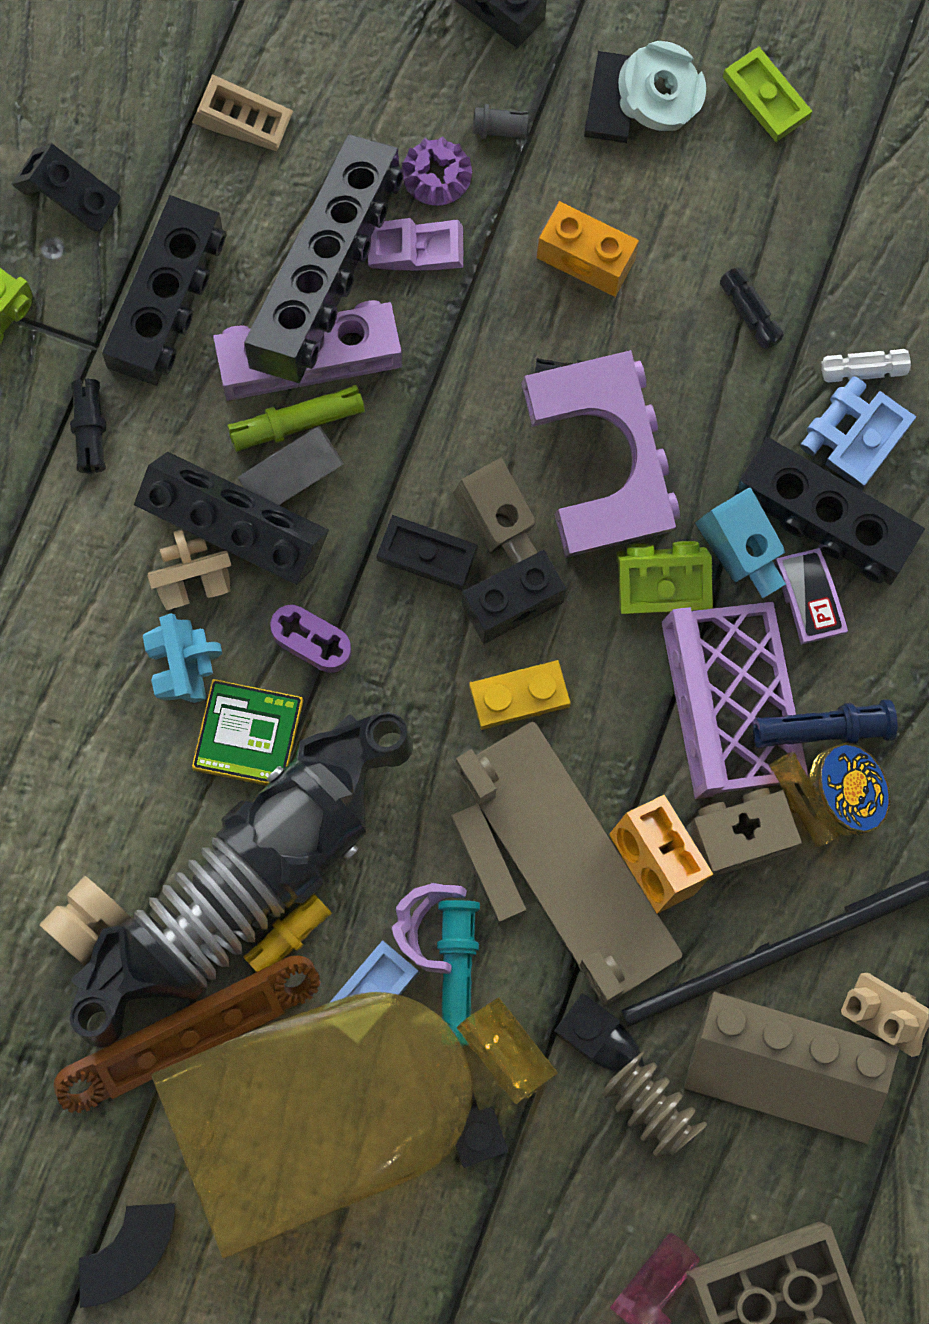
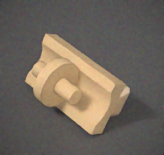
[147,529,232,610]
[841,973,929,1057]

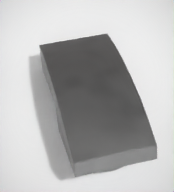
[238,426,344,505]

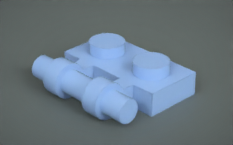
[800,376,916,491]

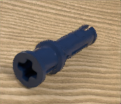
[753,699,898,748]

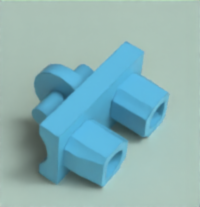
[143,613,223,703]

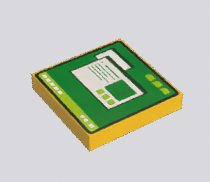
[192,679,303,786]

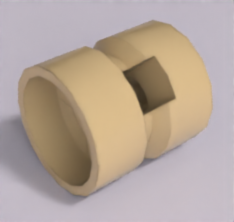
[39,876,130,966]

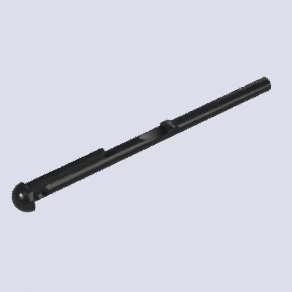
[621,870,929,1027]

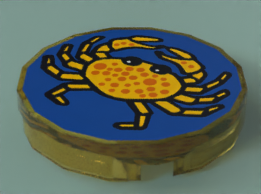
[809,743,890,836]

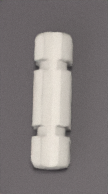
[822,349,911,382]

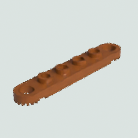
[54,955,321,1113]

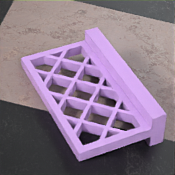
[661,602,809,799]

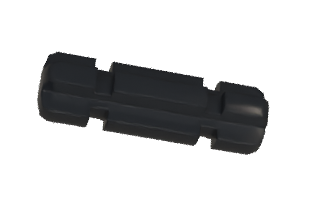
[720,267,784,349]

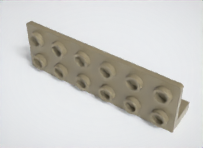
[455,722,682,1006]

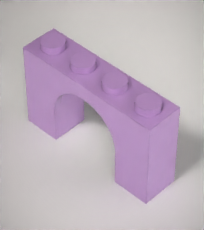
[521,350,680,558]

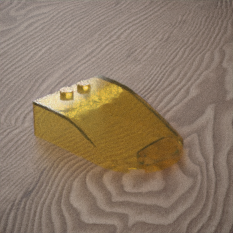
[151,992,473,1258]

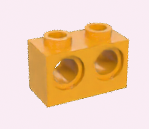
[609,795,713,914]

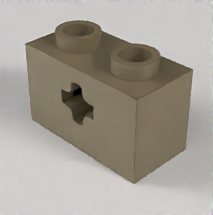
[690,788,802,878]

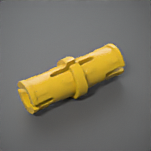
[243,894,332,972]

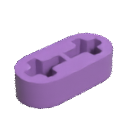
[270,605,351,673]

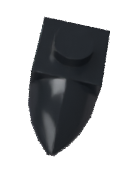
[553,993,644,1072]

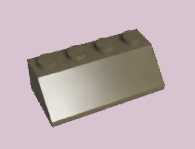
[683,992,900,1144]

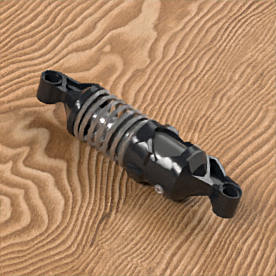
[70,712,413,1048]

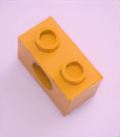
[537,201,639,297]

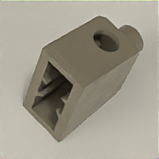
[453,457,538,565]

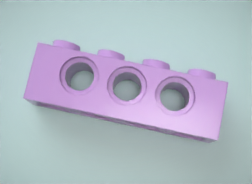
[213,301,402,401]

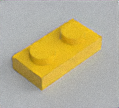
[469,660,571,730]

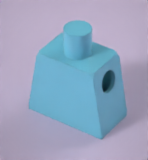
[695,487,786,598]

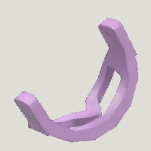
[392,883,467,974]

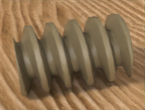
[602,1051,707,1158]

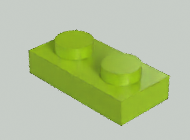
[723,46,813,142]

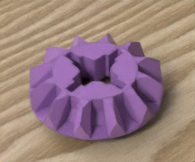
[402,136,472,205]

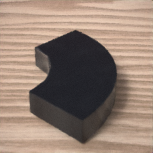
[79,1203,176,1308]

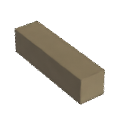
[451,804,526,925]

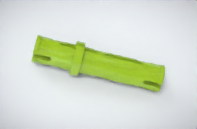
[227,385,365,452]

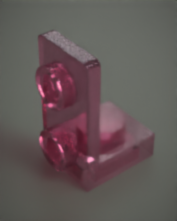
[610,1233,700,1324]

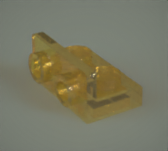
[456,997,558,1104]

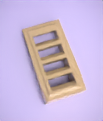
[192,74,293,151]

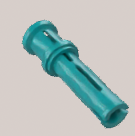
[437,900,480,1046]

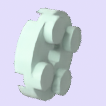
[618,41,706,131]

